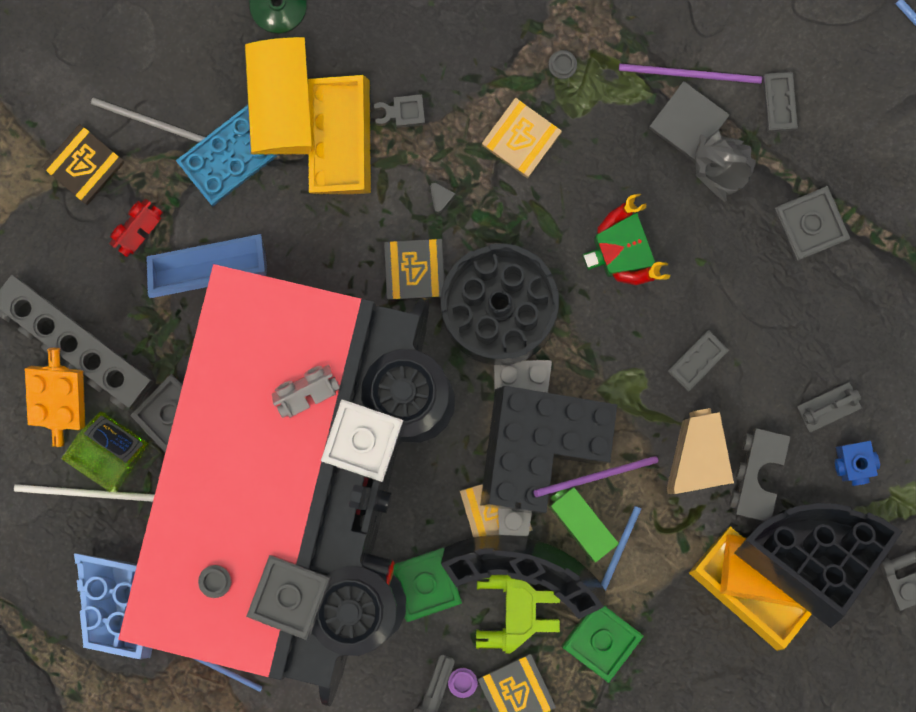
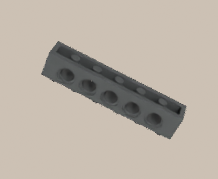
[0,275,155,410]

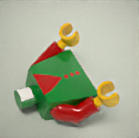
[582,194,670,285]

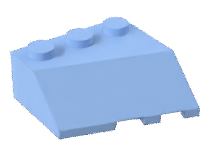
[74,553,153,659]

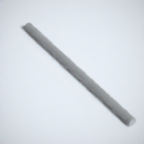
[91,98,205,142]

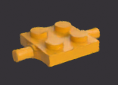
[25,348,86,447]

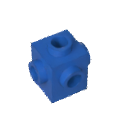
[834,441,880,486]

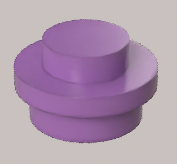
[448,668,477,698]

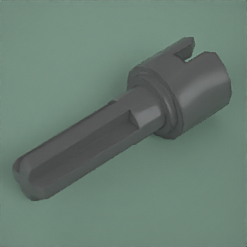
[413,655,455,712]

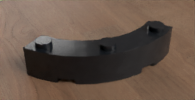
[441,535,605,619]

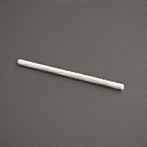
[14,484,155,502]

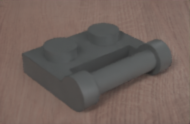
[880,550,916,611]

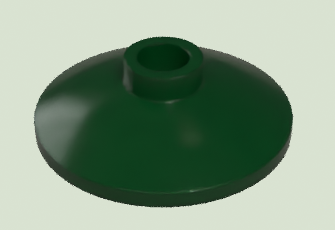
[250,0,307,34]

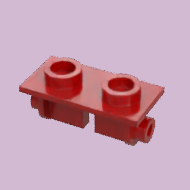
[109,199,163,257]

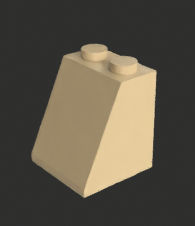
[667,408,734,494]

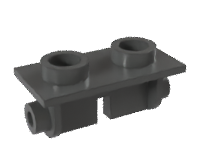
[797,382,862,433]

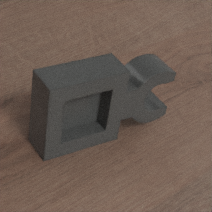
[374,94,425,128]

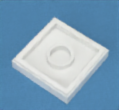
[321,399,404,482]

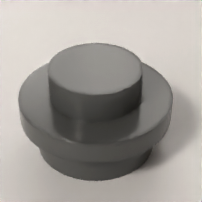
[548,50,577,79]
[198,565,232,598]

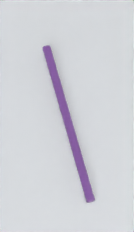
[619,64,762,84]
[534,456,658,497]

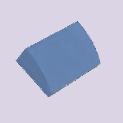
[147,234,267,298]

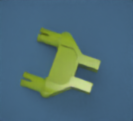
[476,575,560,654]

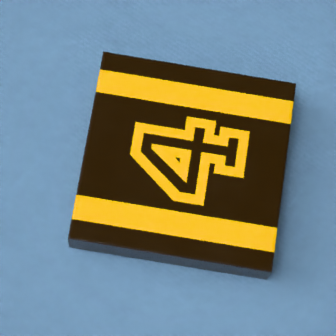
[42,124,125,205]

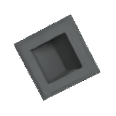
[430,183,455,216]

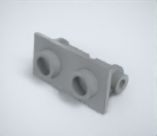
[272,365,340,418]

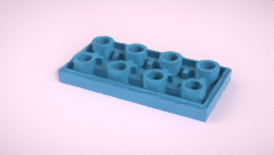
[176,105,280,207]

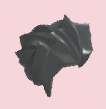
[695,131,756,202]

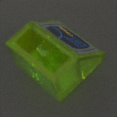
[61,411,149,492]

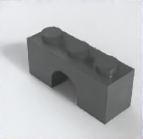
[729,428,790,522]

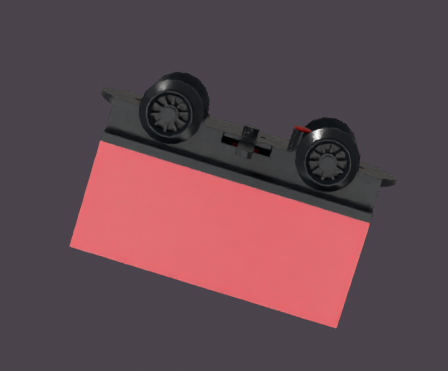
[118,264,455,707]

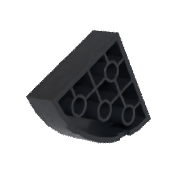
[734,503,903,628]

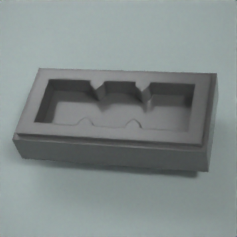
[763,72,798,132]
[667,330,729,392]

